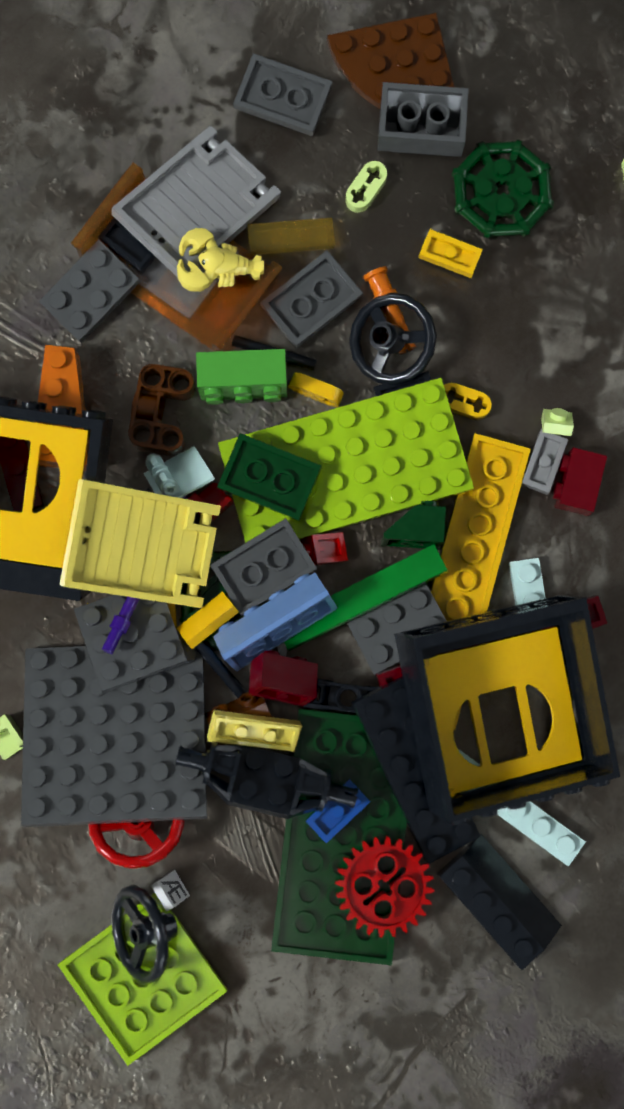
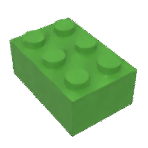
[196,349,287,404]

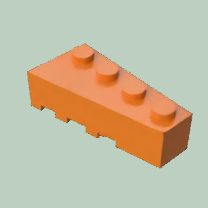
[35,345,90,471]

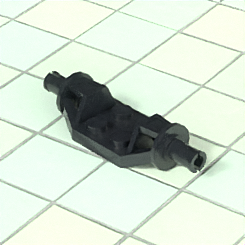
[175,742,358,819]

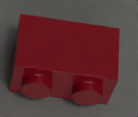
[552,447,607,516]
[249,650,318,706]

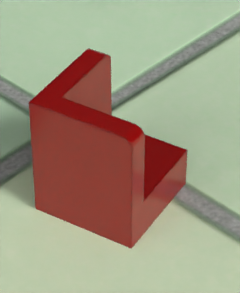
[188,482,234,523]

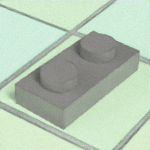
[521,429,568,495]

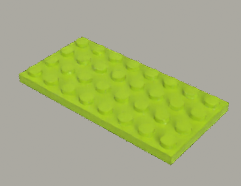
[218,378,474,543]

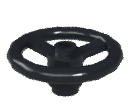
[349,293,437,385]
[111,885,178,984]

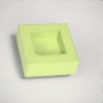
[541,408,574,436]

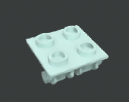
[144,446,215,498]

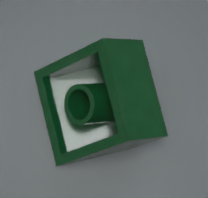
[381,501,446,550]

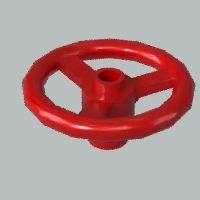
[89,820,185,869]

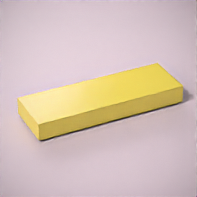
[207,710,302,752]

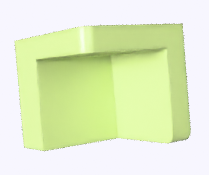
[0,714,23,760]

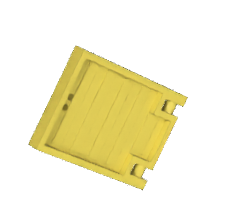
[60,479,221,608]

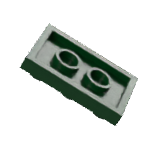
[217,433,322,522]

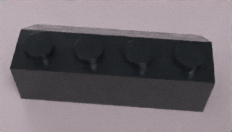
[436,834,562,970]

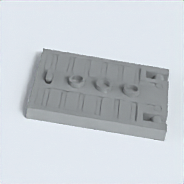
[112,125,281,277]

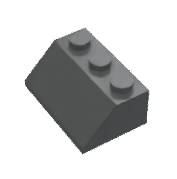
[377,82,469,157]

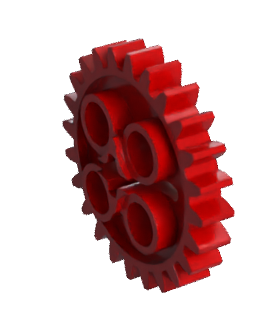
[335,836,434,938]

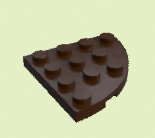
[327,13,454,109]

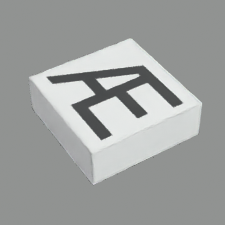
[151,870,190,912]

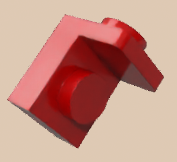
[300,532,348,566]

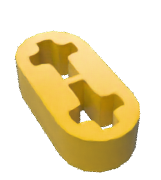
[288,372,344,407]
[444,382,492,420]

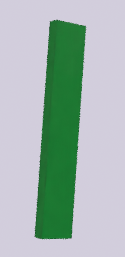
[284,544,448,651]

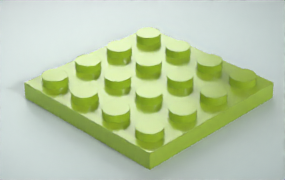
[57,892,228,1066]

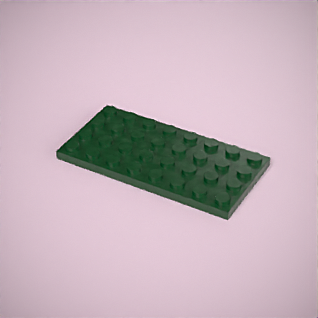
[271,709,407,966]

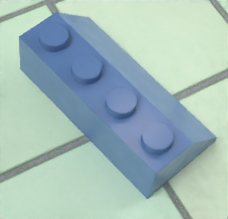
[213,572,338,671]

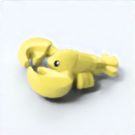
[177,228,264,292]

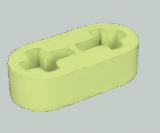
[346,161,387,213]

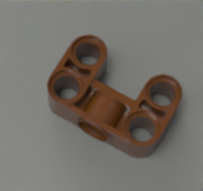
[128,364,196,456]

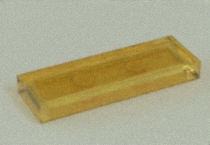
[247,218,335,255]

